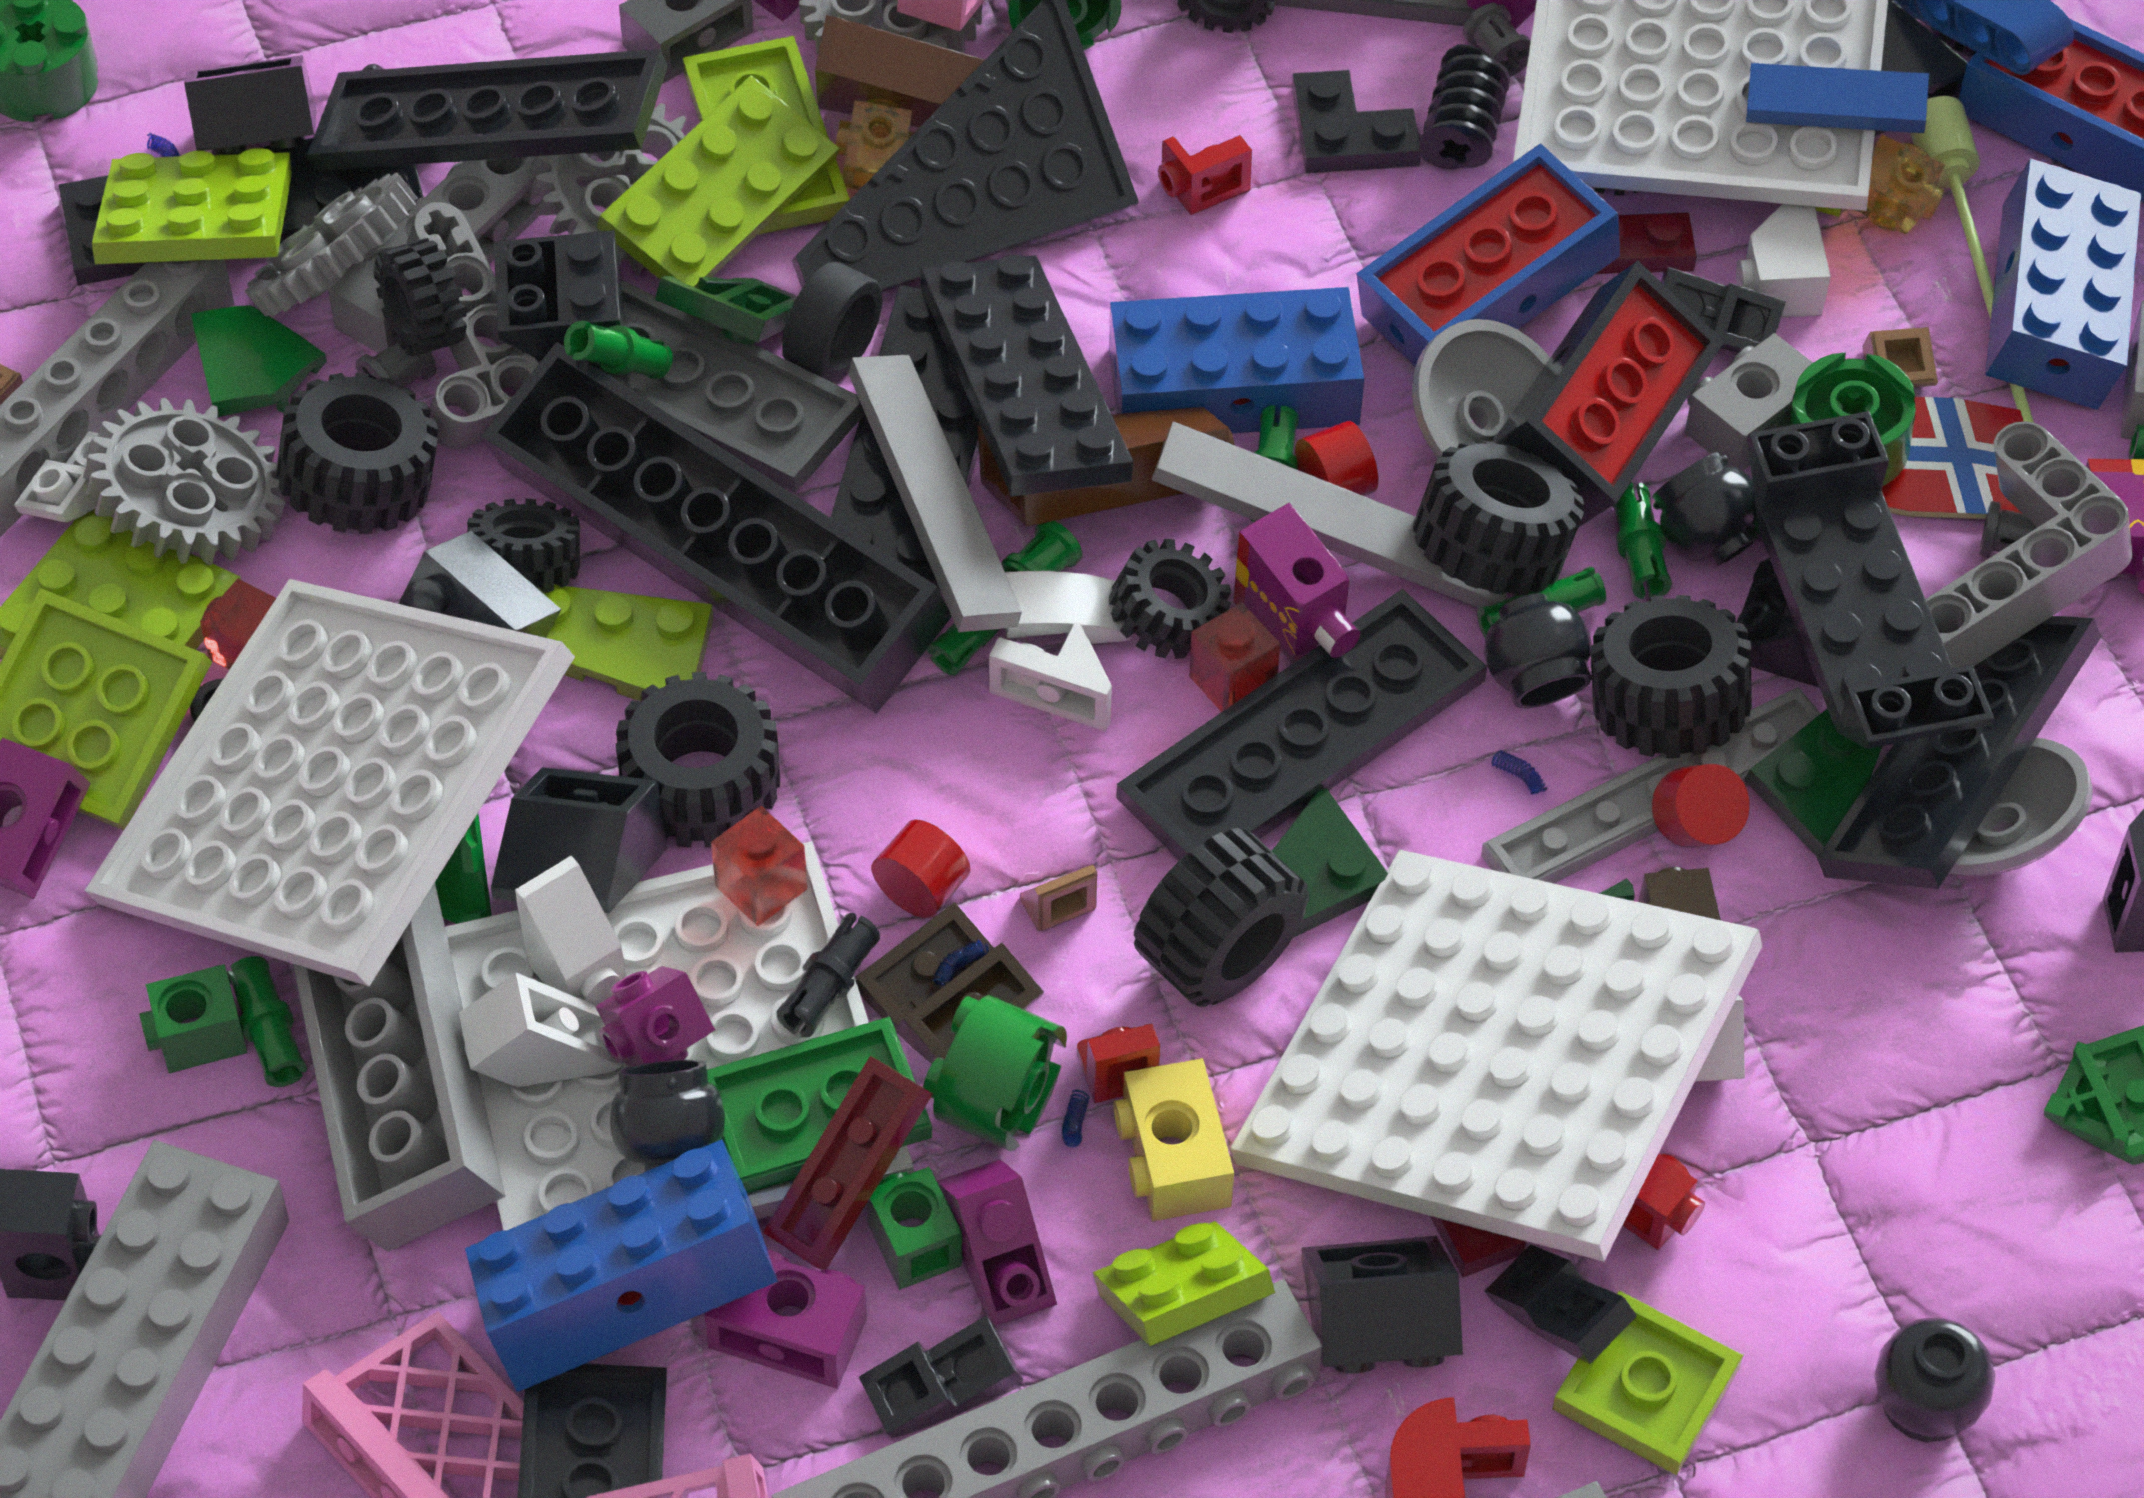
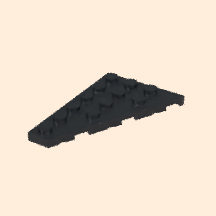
[792,0,1139,292]

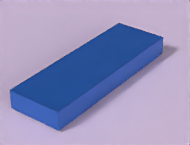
[1746,63,1929,133]

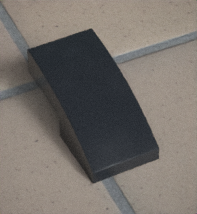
[1661,267,1786,353]
[1485,1244,1637,1364]
[859,1315,1024,1438]

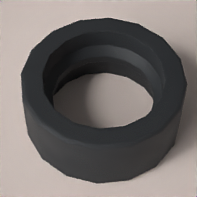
[782,262,883,383]

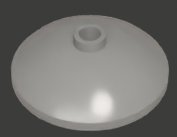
[1412,319,1550,458]
[1949,738,2093,876]

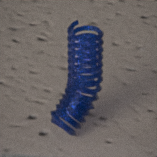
[146,133,180,157]
[1491,750,1548,795]
[933,939,989,986]
[1061,1089,1090,1148]

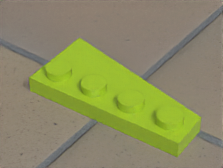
[538,584,714,702]

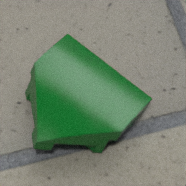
[191,305,327,418]
[2044,1025,2144,1165]

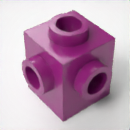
[595,966,716,1066]

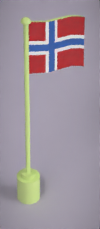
[1882,96,2034,519]

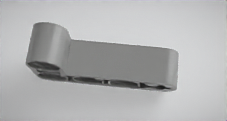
[406,202,539,449]

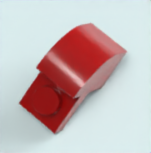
[1385,1397,1531,1498]

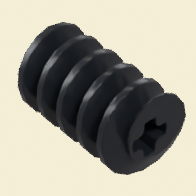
[1419,44,1510,169]

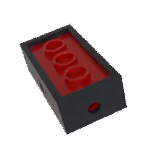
[1492,261,1725,527]

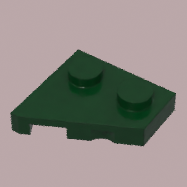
[654,276,797,345]
[1744,708,1883,857]
[1272,788,1388,938]

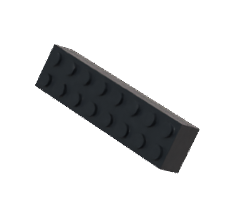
[481,342,952,714]

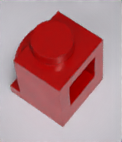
[1622,1153,1705,1251]

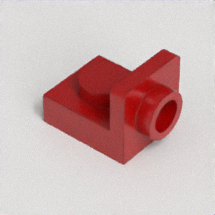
[1158,135,1252,215]
[1077,1023,1160,1104]

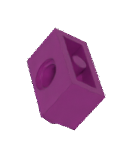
[0,737,91,899]
[704,1249,867,1389]

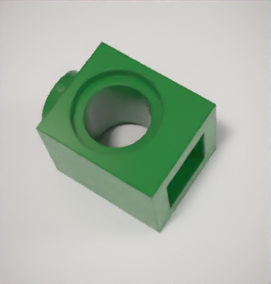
[139,964,247,1074]
[867,1166,962,1290]

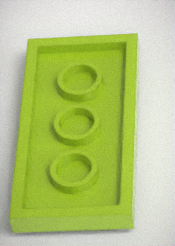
[683,36,850,235]
[597,76,840,288]

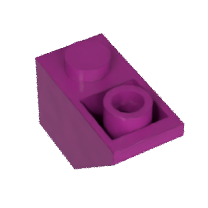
[937,1159,1057,1326]

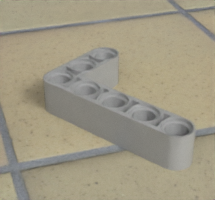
[1926,421,2132,668]

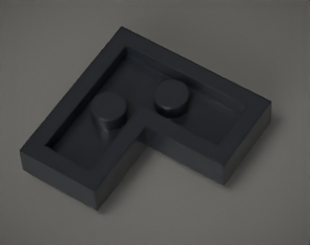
[1292,70,1421,173]

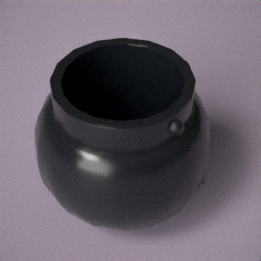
[1652,452,1759,566]
[1484,593,1592,709]
[610,1059,725,1172]
[1874,1317,1996,1443]

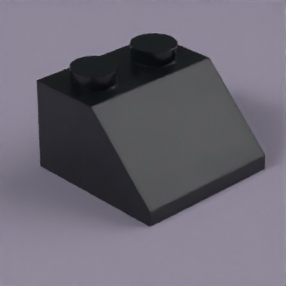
[1301,1236,1463,1373]

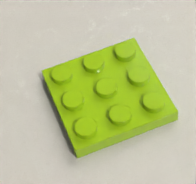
[92,148,292,264]
[0,509,244,659]
[0,588,212,831]

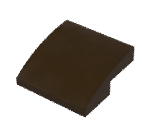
[855,902,1044,1064]

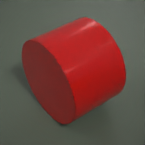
[1295,421,1379,496]
[1652,764,1750,847]
[871,819,971,918]

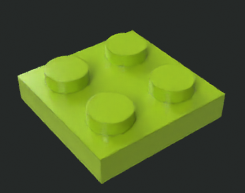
[1092,1221,1275,1346]
[1552,1290,1744,1476]

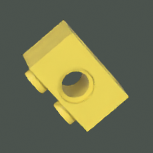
[1113,1058,1234,1222]

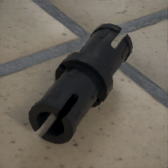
[776,913,880,1038]

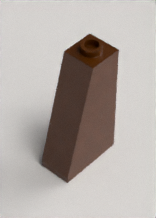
[815,15,985,127]
[978,407,1235,527]

